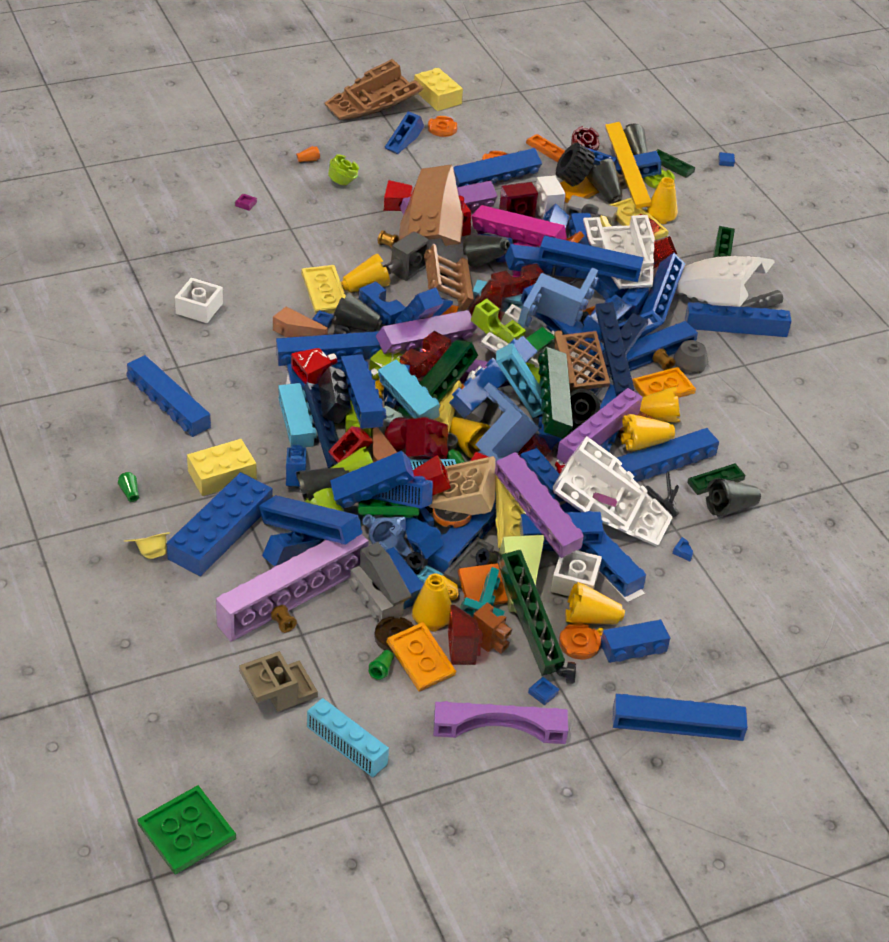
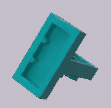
[459,567,505,617]

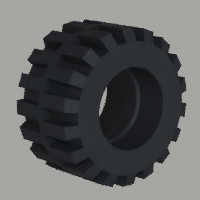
[555,142,595,186]

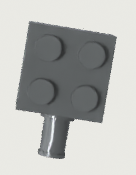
[383,231,429,281]

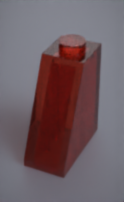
[468,280,506,321]

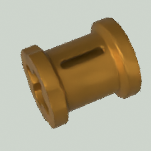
[377,230,399,248]
[652,348,676,370]
[271,605,297,633]

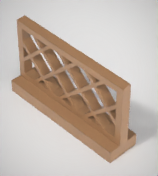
[554,331,610,392]

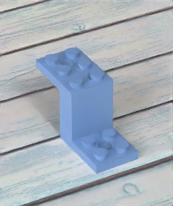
[518,268,599,328]
[475,383,539,464]

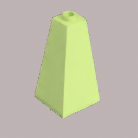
[499,535,544,613]

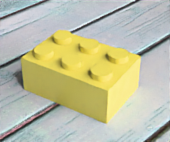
[414,68,463,111]
[187,439,257,496]

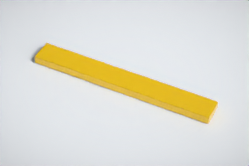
[605,122,651,209]

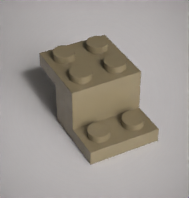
[239,651,318,712]

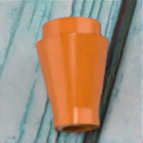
[296,146,320,163]

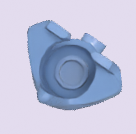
[362,514,412,557]

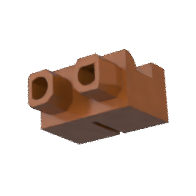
[469,602,512,654]

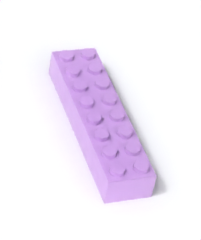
[216,534,369,642]

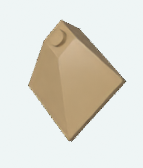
[429,456,495,515]

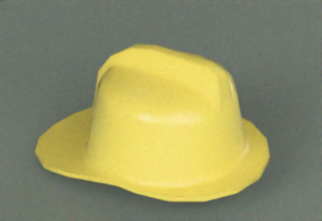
[124,532,170,559]

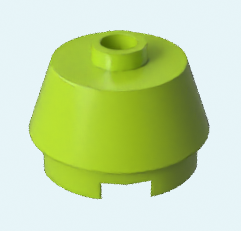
[328,154,359,185]

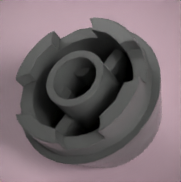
[674,340,709,375]

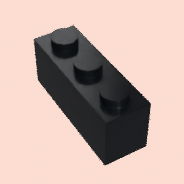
[318,366,351,424]

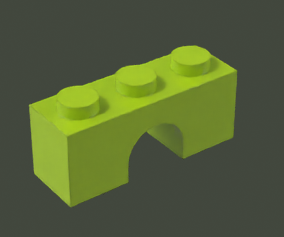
[470,299,526,343]

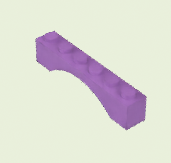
[433,701,568,744]

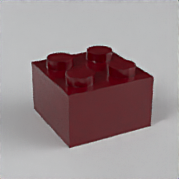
[499,182,538,218]
[406,417,449,460]

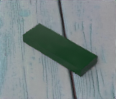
[656,149,695,178]
[687,463,746,495]

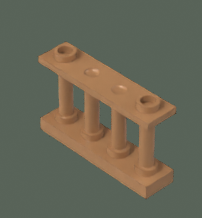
[424,244,474,311]

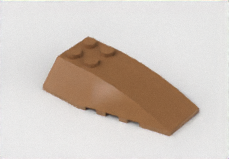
[325,59,423,120]
[398,164,463,246]

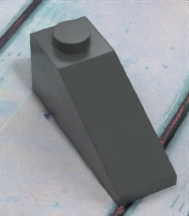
[360,542,411,606]

